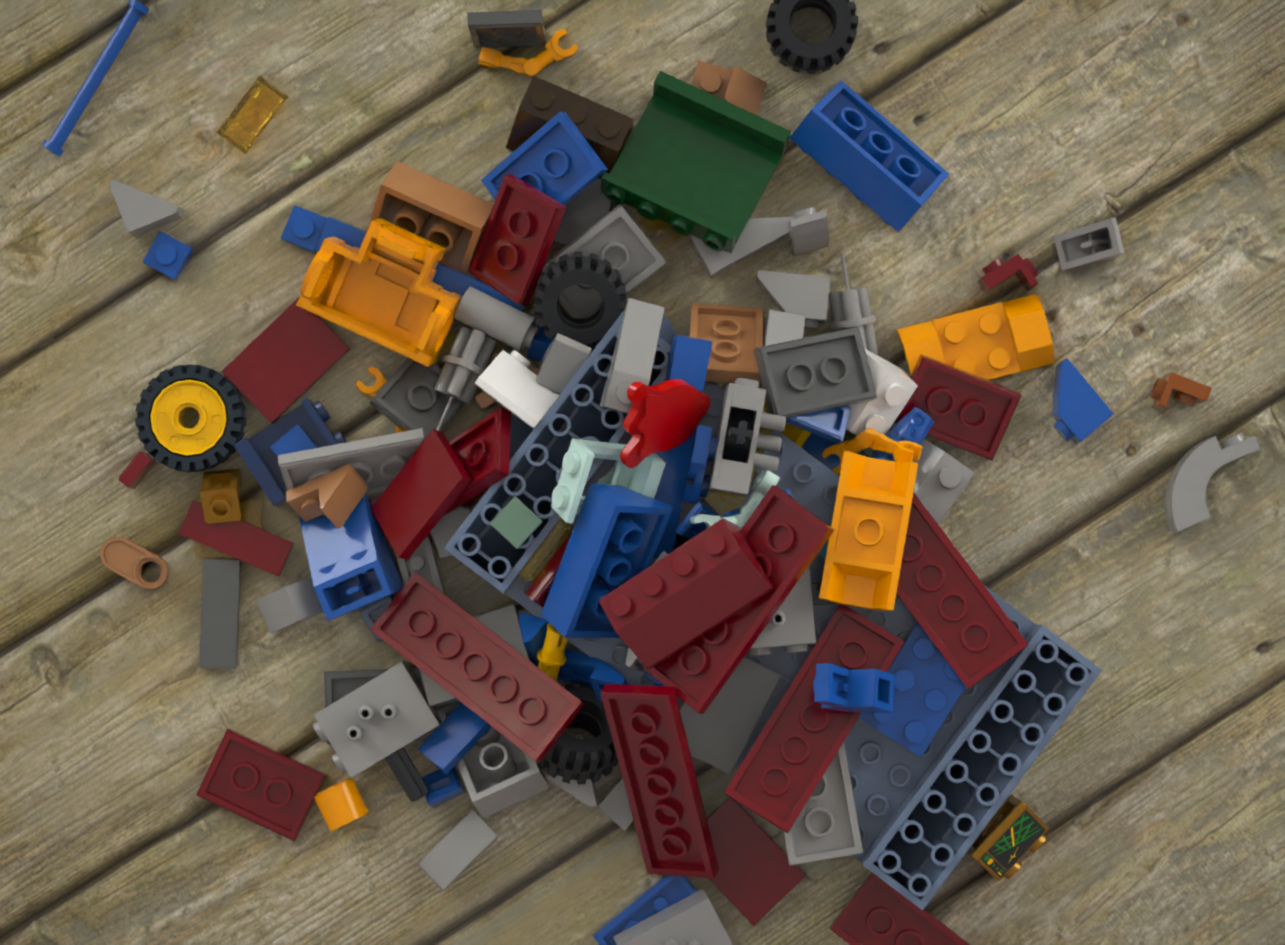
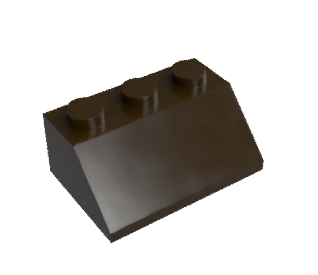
[506,75,633,179]

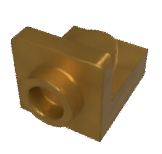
[200,469,242,524]

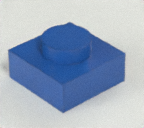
[281,205,327,253]
[143,231,193,280]

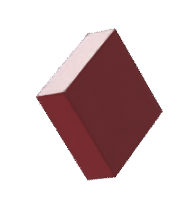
[118,451,157,489]

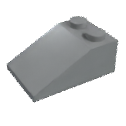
[862,423,974,525]
[436,701,550,818]

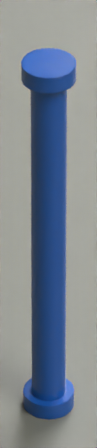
[41,0,149,157]

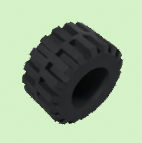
[766,0,858,74]
[534,252,627,350]
[538,683,618,785]

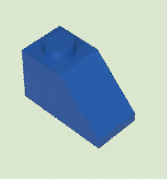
[1052,358,1114,443]

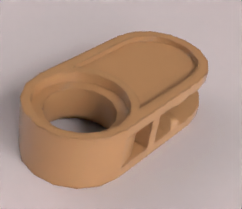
[100,537,170,589]

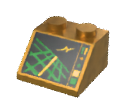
[967,795,1049,881]

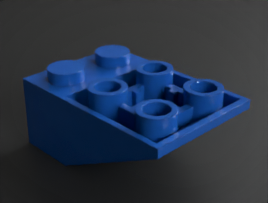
[299,493,404,621]

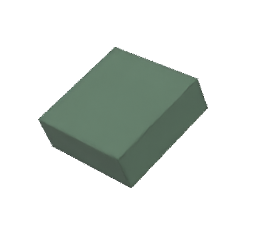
[489,496,543,549]

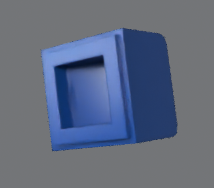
[675,499,719,540]

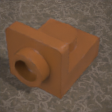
[1150,372,1212,410]

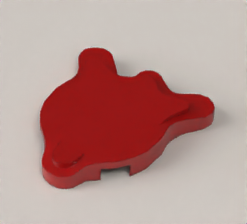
[620,379,711,468]

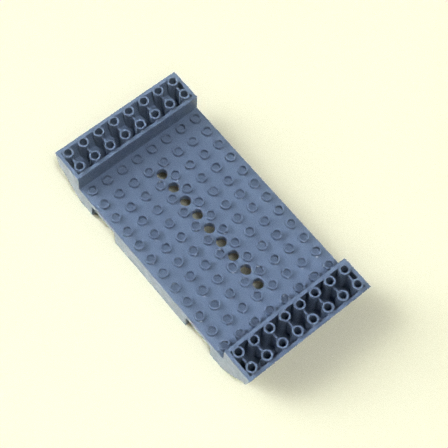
[444,311,1102,910]

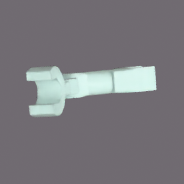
[690,470,780,530]

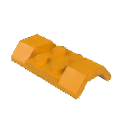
[896,294,1054,380]
[819,451,918,611]

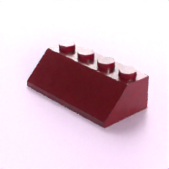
[598,518,774,670]

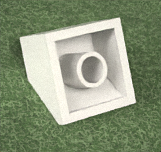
[846,349,918,435]
[475,350,560,430]

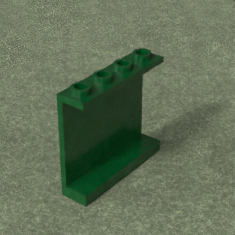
[601,71,791,253]

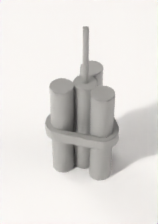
[829,252,878,355]
[434,326,497,431]

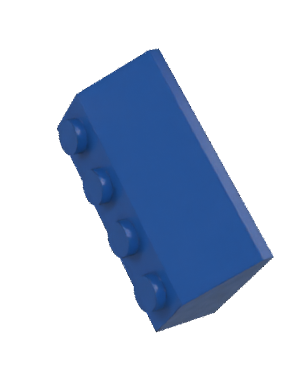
[790,80,949,232]
[541,484,673,638]

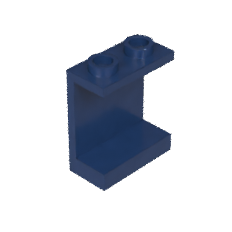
[234,397,347,507]

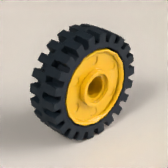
[135,364,246,472]

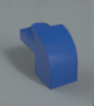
[813,663,895,713]

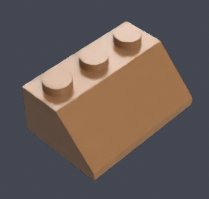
[368,161,494,274]

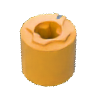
[314,778,369,832]

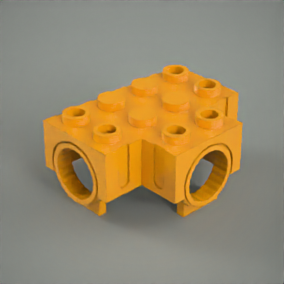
[296,218,463,367]

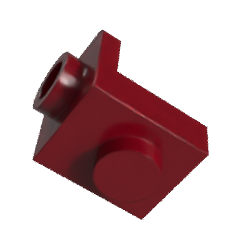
[978,253,1038,293]

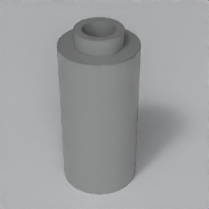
[454,286,539,351]

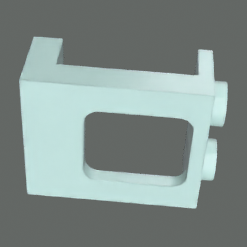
[551,438,666,523]

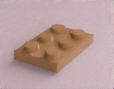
[689,303,763,385]

